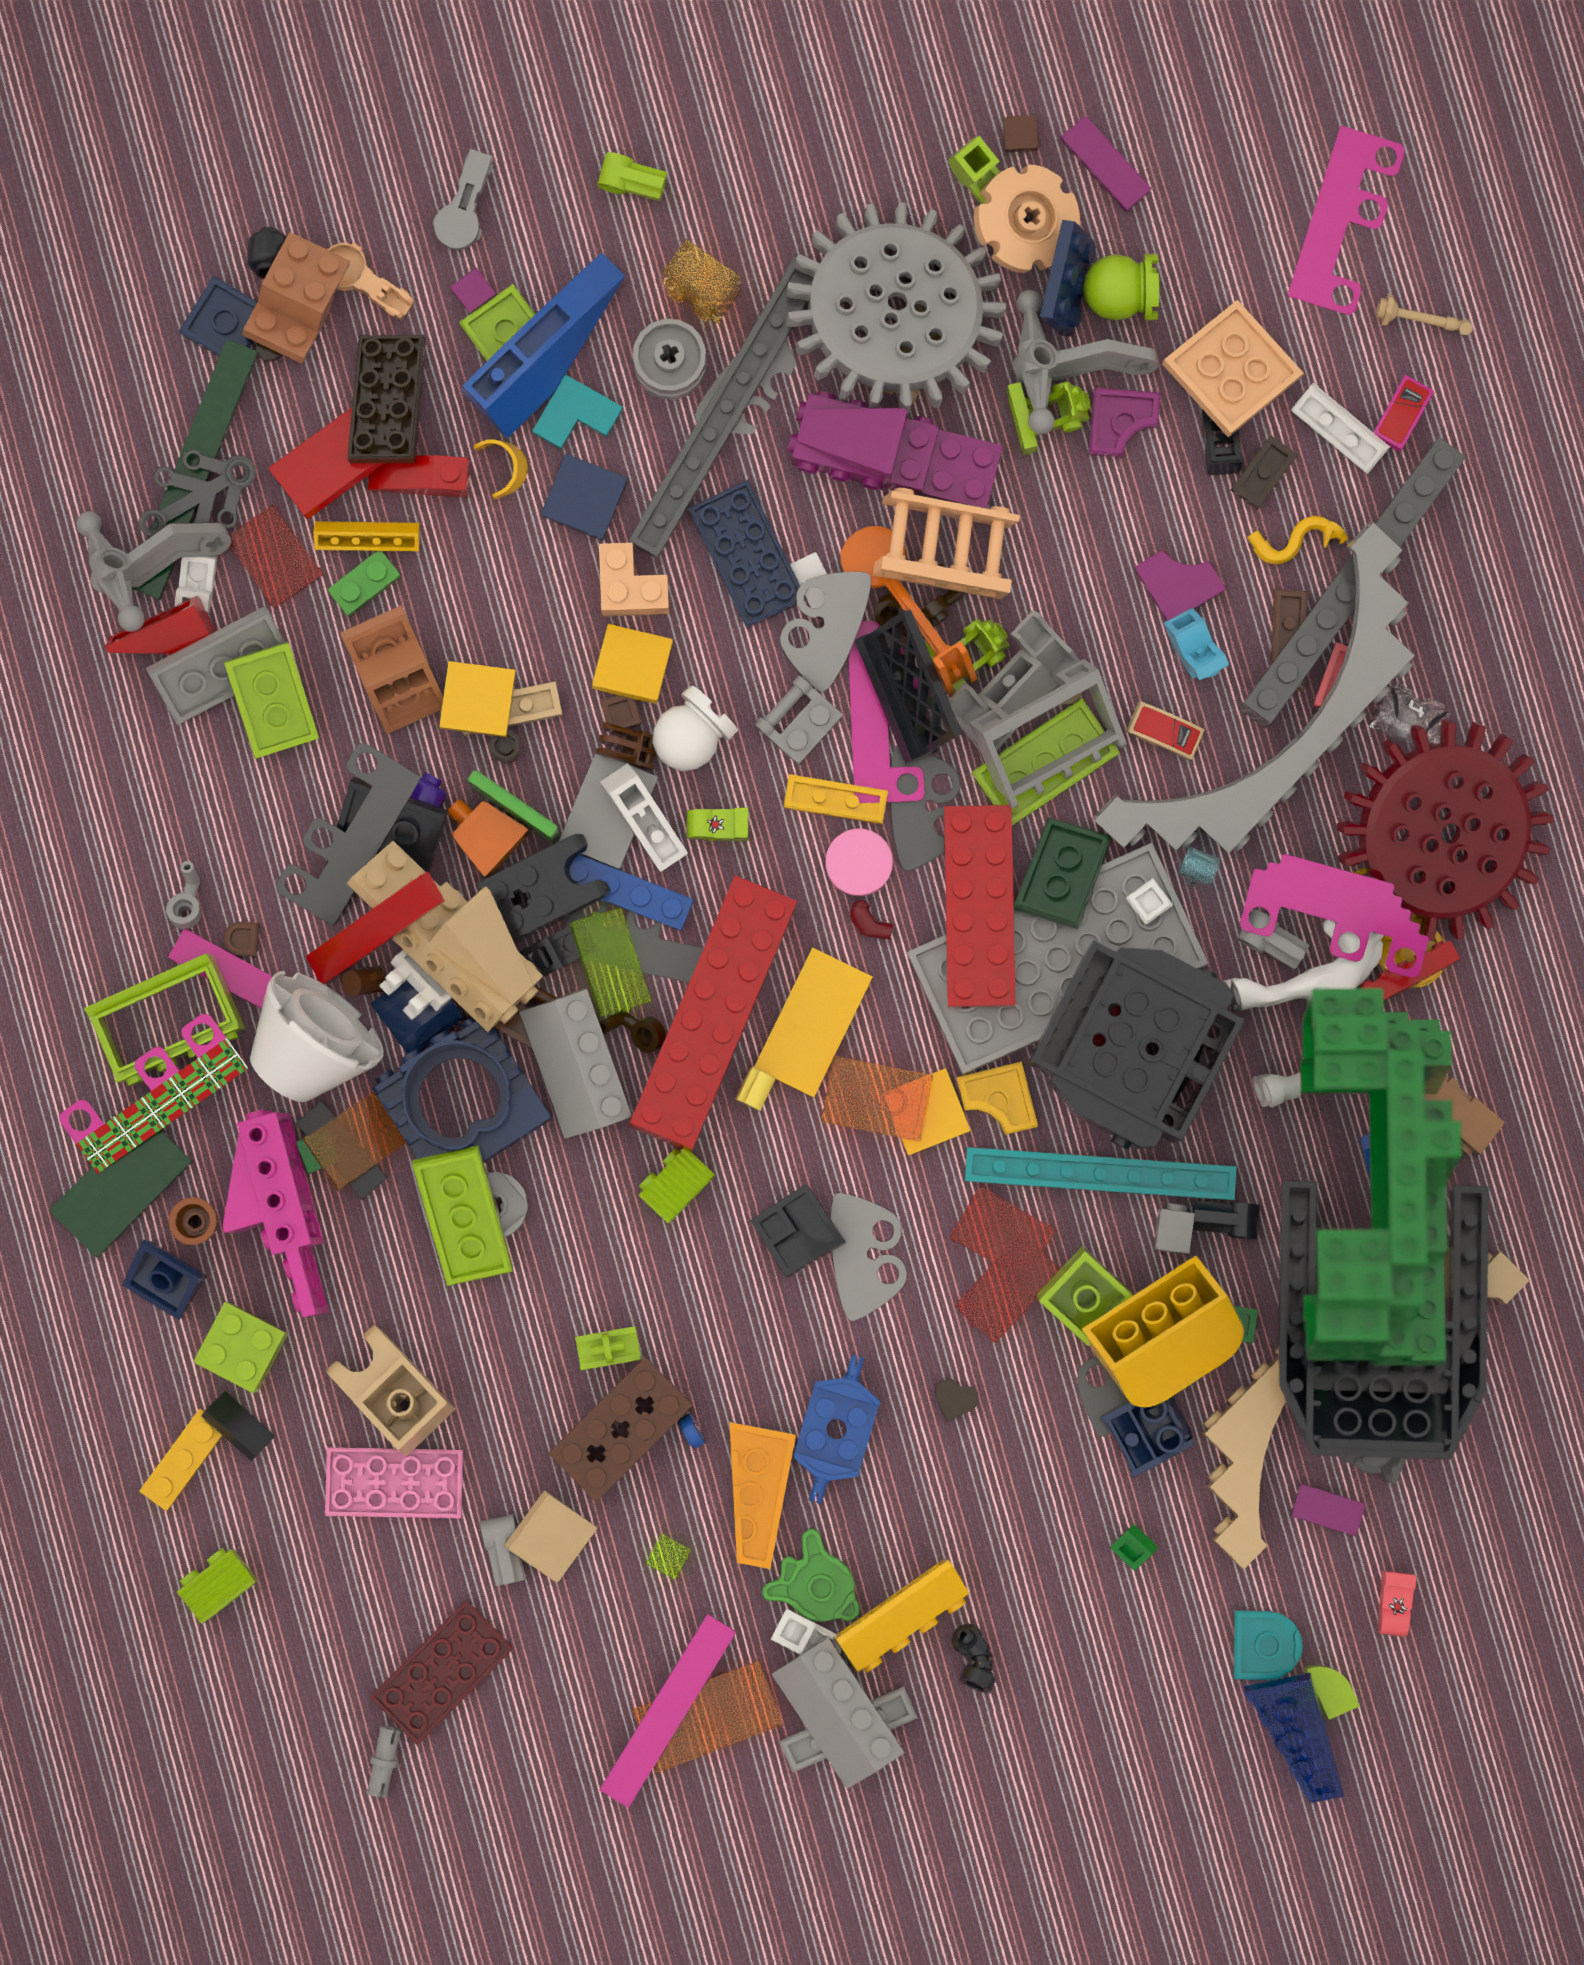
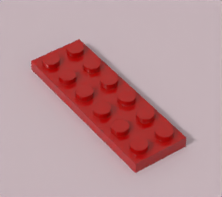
[944,805,1015,1008]

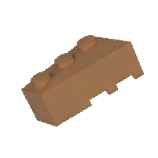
[1424,1076,1505,1157]

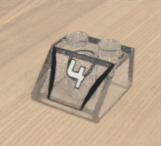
[1368,684,1450,747]

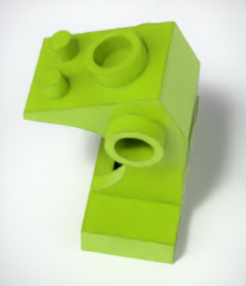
[1006,382,1091,455]
[925,619,1010,693]

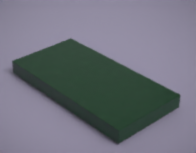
[49,1130,193,1258]

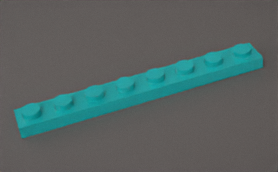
[964,1147,1237,1201]

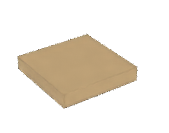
[504,1490,597,1583]

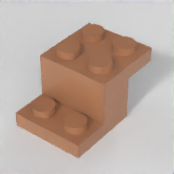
[242,232,350,364]
[340,605,443,734]

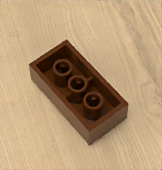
[548,1357,693,1502]

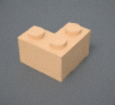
[599,543,669,617]

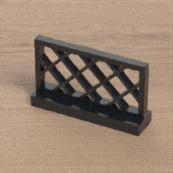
[855,609,962,764]

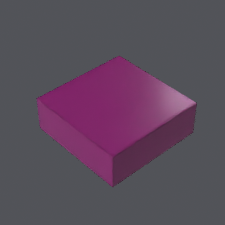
[450,268,497,315]

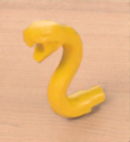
[1247,516,1348,564]

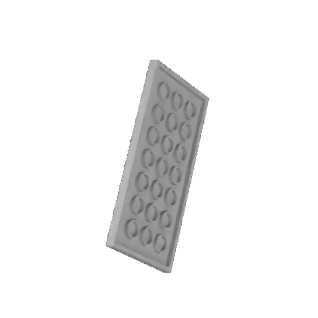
[907,843,1209,1075]

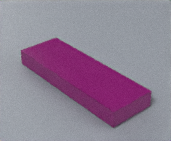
[1060,115,1152,213]

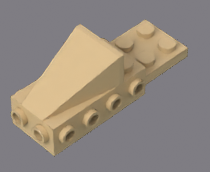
[347,841,543,1032]

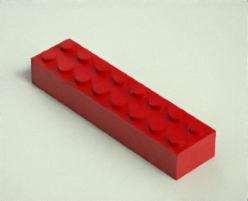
[630,875,797,1152]

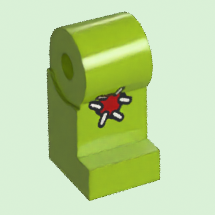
[686,807,748,841]

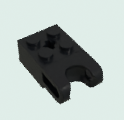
[476,834,611,944]

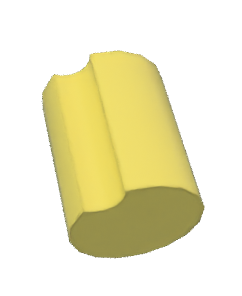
[735,1067,776,1111]

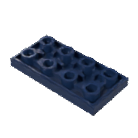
[688,480,806,629]

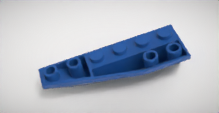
[460,253,625,439]

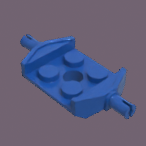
[793,1355,881,1504]

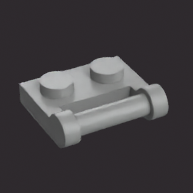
[754,675,843,766]

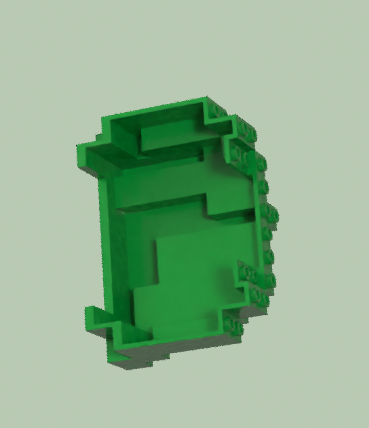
[1300,988,1462,1365]

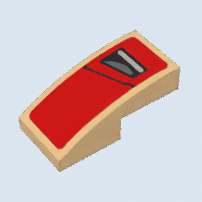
[1126,701,1205,760]

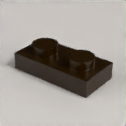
[1231,435,1298,510]

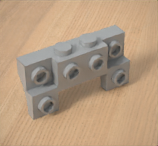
[949,610,1080,750]

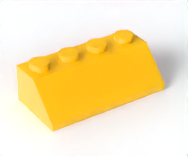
[833,1559,969,1673]

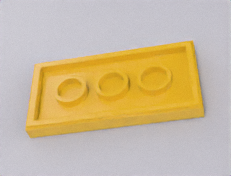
[754,947,873,1098]

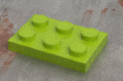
[224,642,319,759]

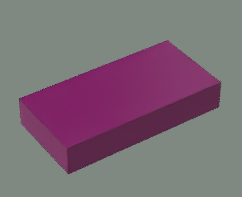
[1290,1484,1366,1536]

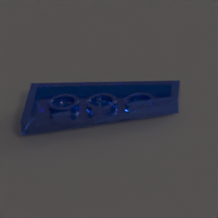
[1244,1672,1344,1803]

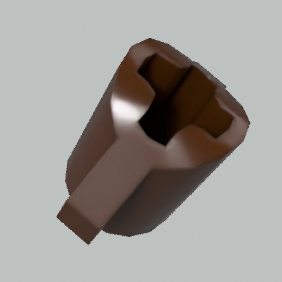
[342,965,385,997]

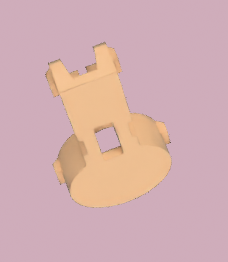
[328,242,415,321]

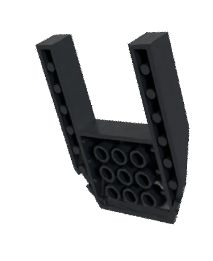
[1278,1181,1489,1460]

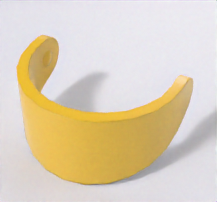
[473,440,528,499]

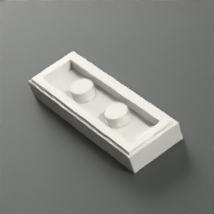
[1291,383,1390,474]

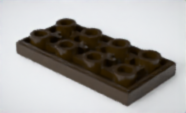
[347,335,426,463]

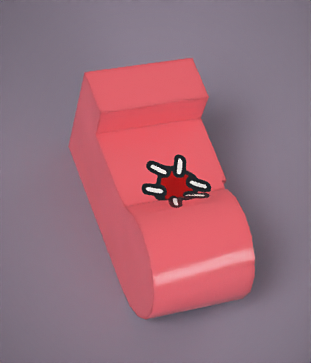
[1378,1571,1417,1637]

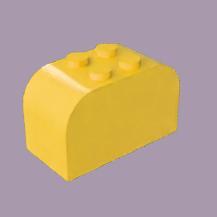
[1082,1256,1244,1407]

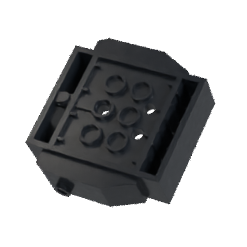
[1027,941,1245,1150]

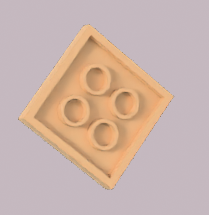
[1162,300,1304,437]

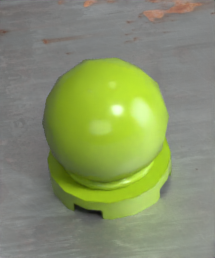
[1083,254,1159,321]

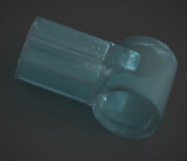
[1178,846,1221,887]

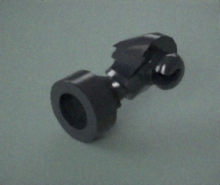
[952,1624,996,1694]

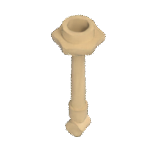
[1376,293,1473,335]

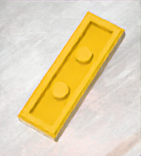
[783,774,888,825]

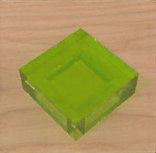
[646,1534,691,1580]

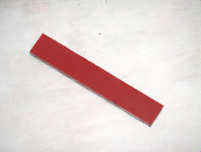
[306,872,445,985]

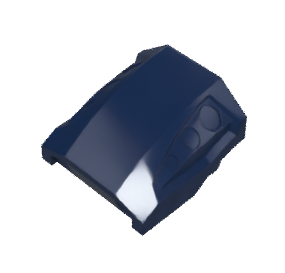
[371,980,464,1054]
[1101,1396,1196,1478]

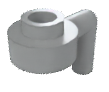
[166,861,202,929]

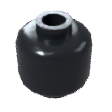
[247,227,287,279]

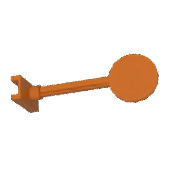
[840,526,977,697]

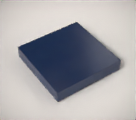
[179,275,257,357]
[541,454,628,541]

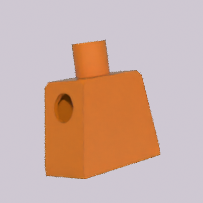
[448,798,530,879]

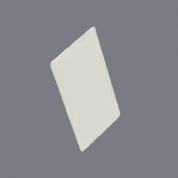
[790,552,827,609]

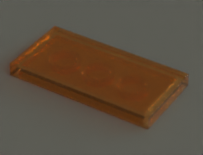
[632,1660,783,1774]

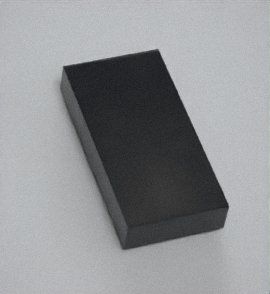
[201,1391,275,1461]

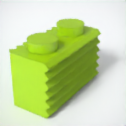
[639,1148,715,1225]
[177,1548,259,1624]

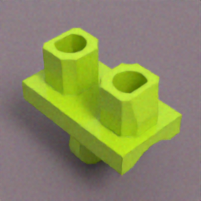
[575,1326,641,1370]

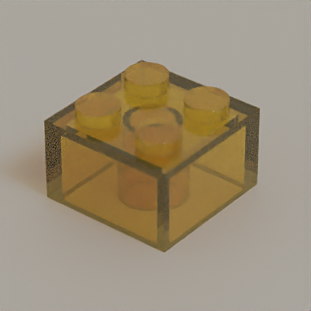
[663,239,741,324]

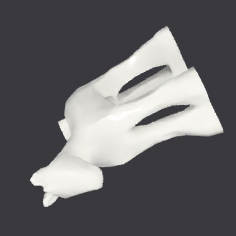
[1223,919,1384,1108]

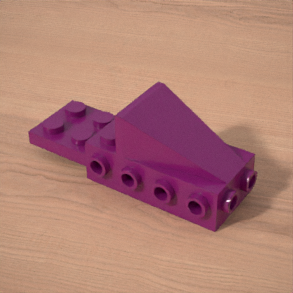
[788,391,1003,509]

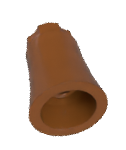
[169,1197,218,1245]

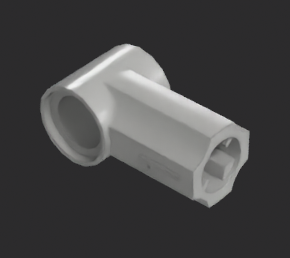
[1237,909,1310,970]
[480,1514,525,1586]

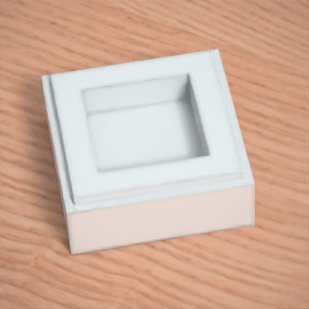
[1125,878,1173,926]

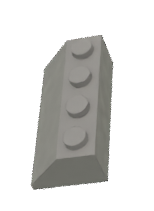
[519,989,632,1139]
[772,1636,904,1789]

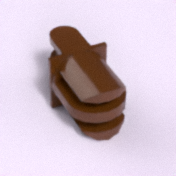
[596,722,657,770]

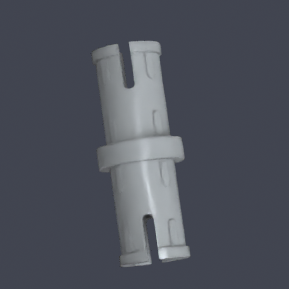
[366,1725,402,1798]

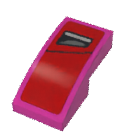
[1373,375,1434,452]

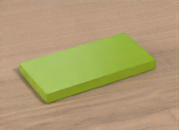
[971,698,1120,826]
[412,1145,513,1286]

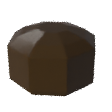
[489,730,522,763]

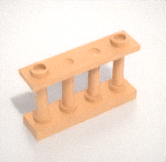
[873,488,1020,599]

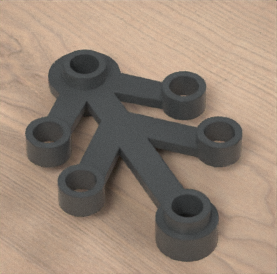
[139,450,256,537]

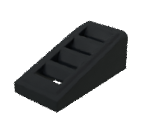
[1201,408,1243,475]

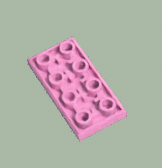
[325,1447,463,1518]

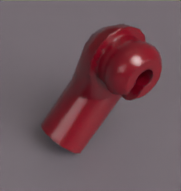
[849,900,893,940]

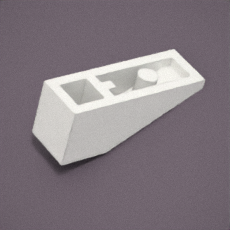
[600,763,688,872]

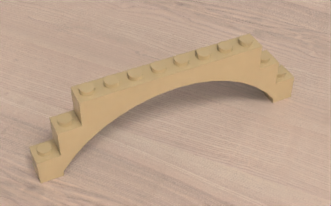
[1202,1247,1530,1569]

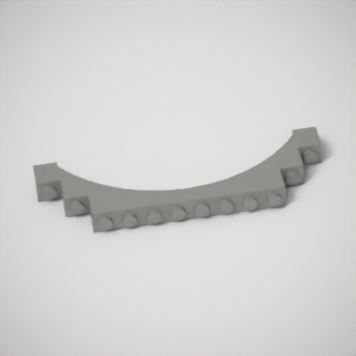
[1093,522,1415,853]

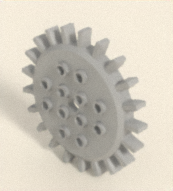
[786,202,1006,413]

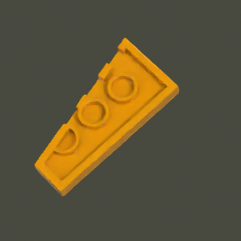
[729,1422,796,1569]

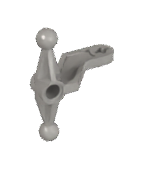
[1013,290,1158,434]
[76,511,231,632]

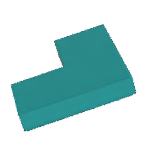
[532,374,623,450]

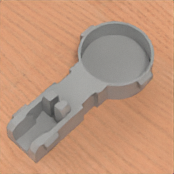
[432,149,494,250]

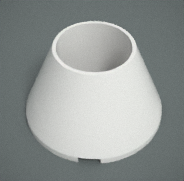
[250,971,383,1102]

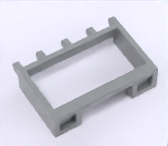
[969,659,1127,809]

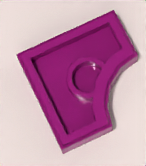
[1088,387,1160,458]
[1134,550,1226,621]

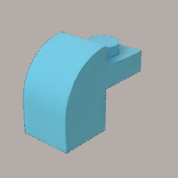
[1163,608,1229,680]

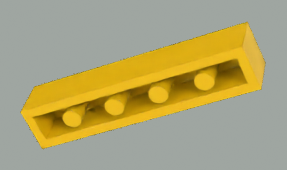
[313,521,420,551]

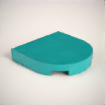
[1233,1610,1303,1680]

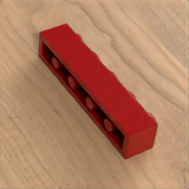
[1360,941,1461,1002]

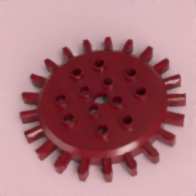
[1337,719,1554,941]

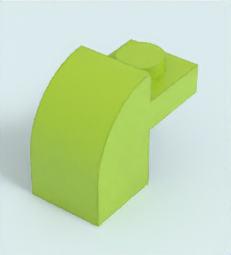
[948,136,1000,204]
[1278,1665,1360,1720]

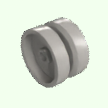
[633,319,706,400]

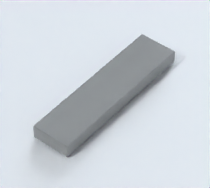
[779,1686,917,1773]

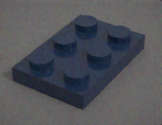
[1040,220,1096,337]

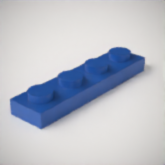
[570,855,694,932]

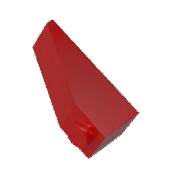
[368,455,470,498]
[105,595,216,654]

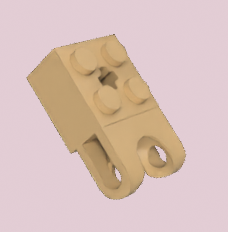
[326,1325,456,1456]

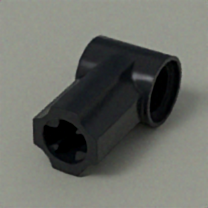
[1192,1201,1260,1239]

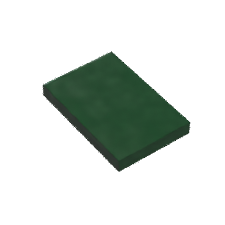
[1014,817,1112,929]

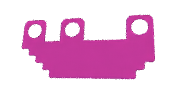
[1240,854,1429,977]

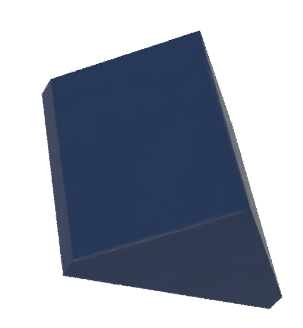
[122,1239,208,1320]

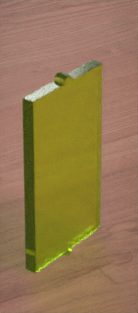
[569,907,651,1017]

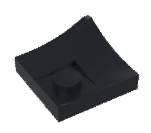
[750,1184,847,1278]

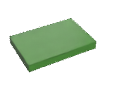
[467,770,560,844]

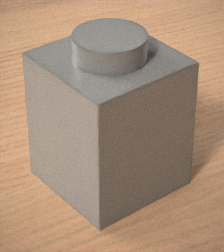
[1153,1203,1195,1254]

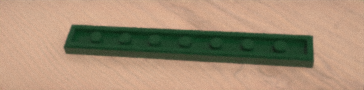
[132,339,258,600]

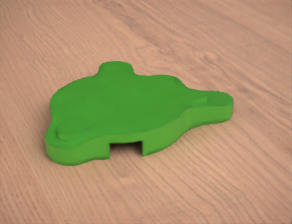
[762,1529,860,1622]

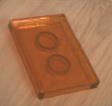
[821,1055,934,1141]

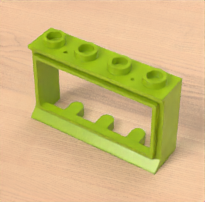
[84,953,245,1086]

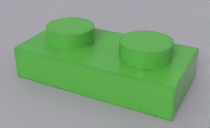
[327,551,401,618]

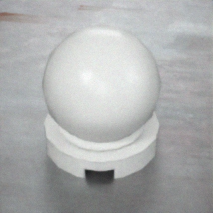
[652,685,738,771]

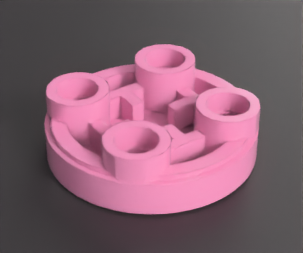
[825,828,893,896]

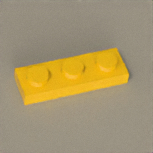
[139,1408,223,1511]

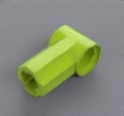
[597,152,667,202]

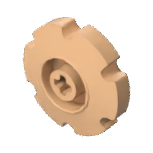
[974,164,1080,273]

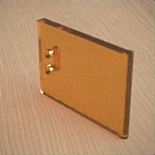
[303,1092,406,1191]

